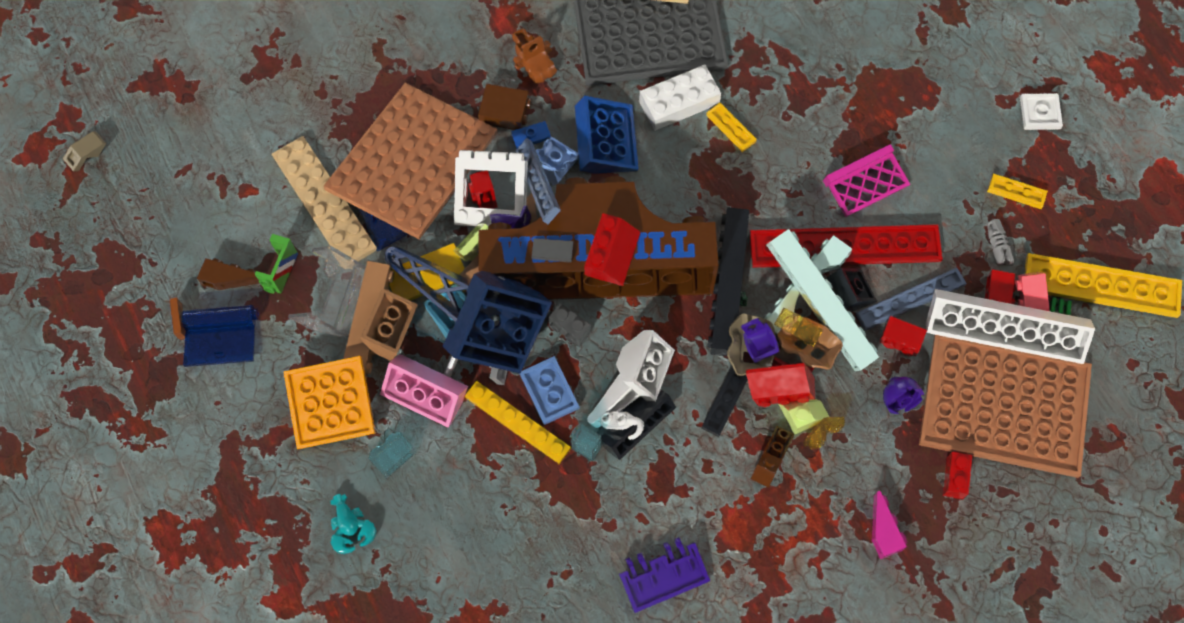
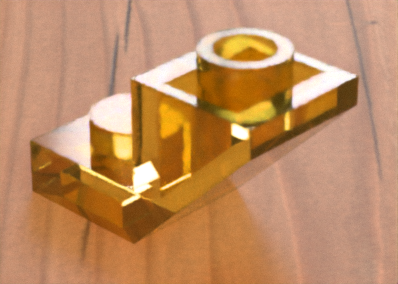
[774,307,823,347]
[803,417,845,449]

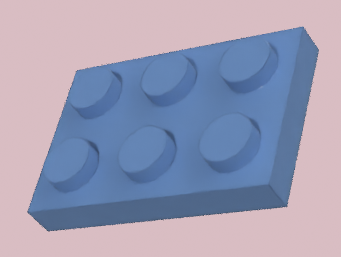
[519,356,580,425]

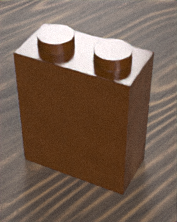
[478,84,532,130]

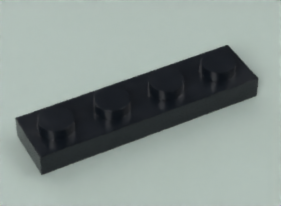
[701,366,748,437]

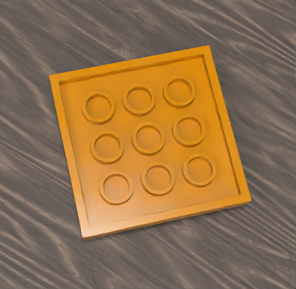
[283,356,376,449]

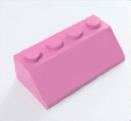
[380,354,468,428]

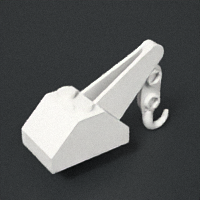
[587,330,675,439]

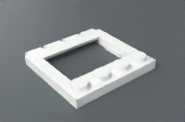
[454,150,528,226]

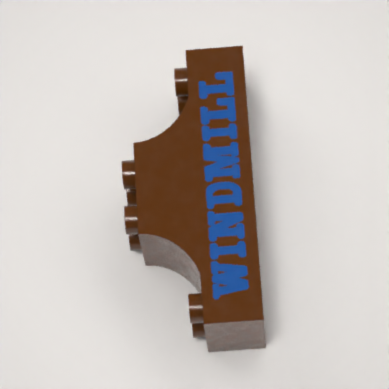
[479,176,718,300]

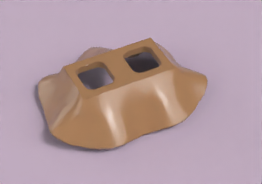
[777,317,843,370]

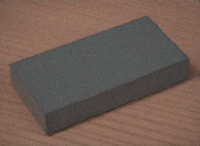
[532,238,573,262]

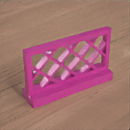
[823,144,910,217]

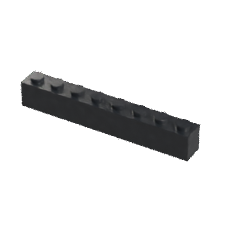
[707,207,750,357]

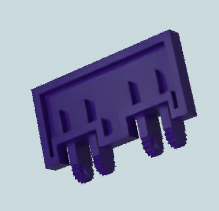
[619,537,710,613]

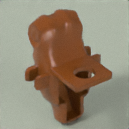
[512,29,557,83]

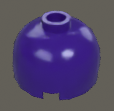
[883,376,924,414]

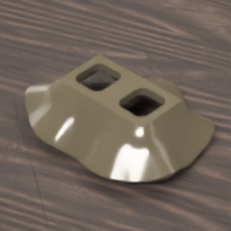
[727,314,776,376]

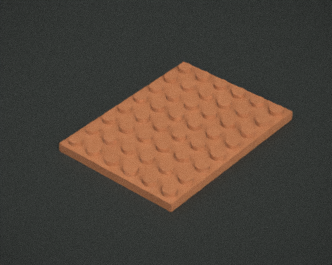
[324,83,498,240]
[919,335,1092,478]

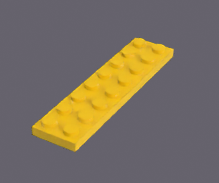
[1025,253,1182,318]

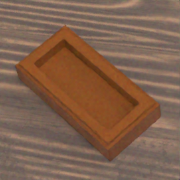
[170,297,187,340]

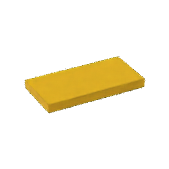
[390,243,465,301]

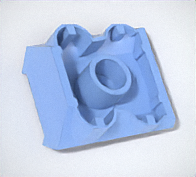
[536,137,579,186]

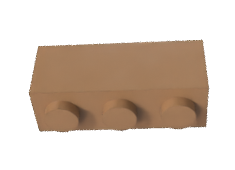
[360,288,418,361]

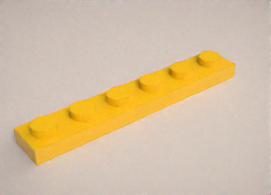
[465,381,571,464]

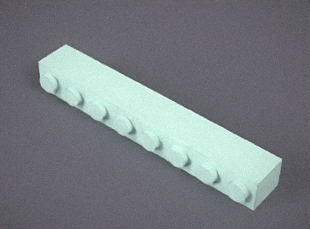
[766,229,879,372]

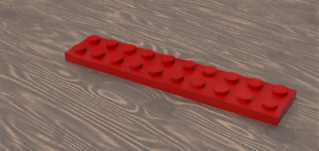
[750,224,943,268]

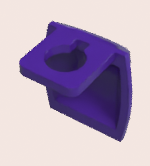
[490,205,531,229]
[741,318,780,363]

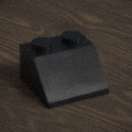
[825,268,877,312]

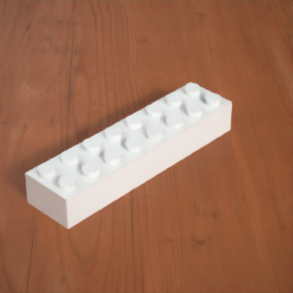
[925,289,1095,364]

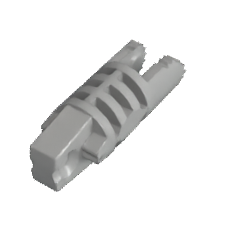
[987,219,1014,265]

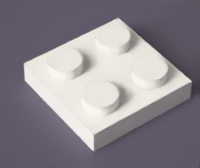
[1020,94,1063,130]

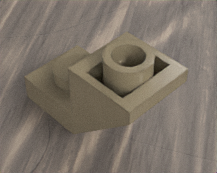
[63,131,106,171]

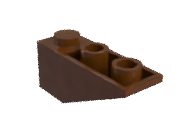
[197,258,259,290]
[751,426,795,488]

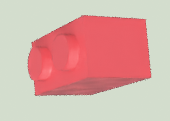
[1015,272,1050,311]

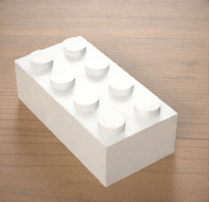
[639,65,721,131]

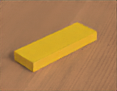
[706,102,757,152]
[987,173,1048,209]

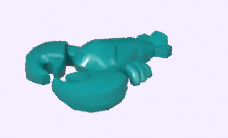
[330,494,377,554]

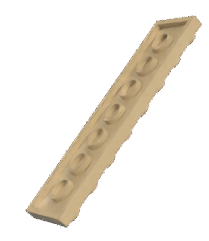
[272,136,377,269]

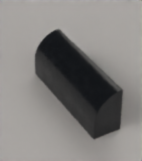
[594,389,676,460]

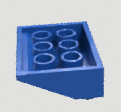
[575,96,639,174]

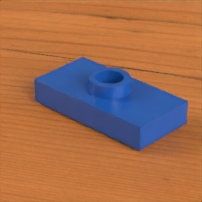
[511,121,551,149]

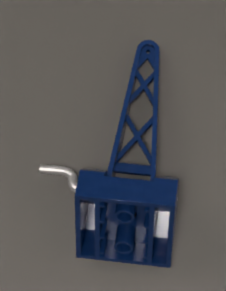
[385,247,552,377]

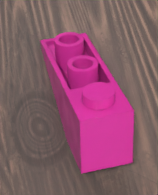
[872,491,907,560]

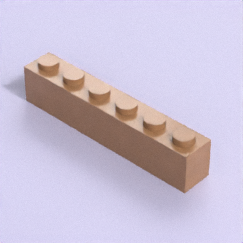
[343,261,394,379]

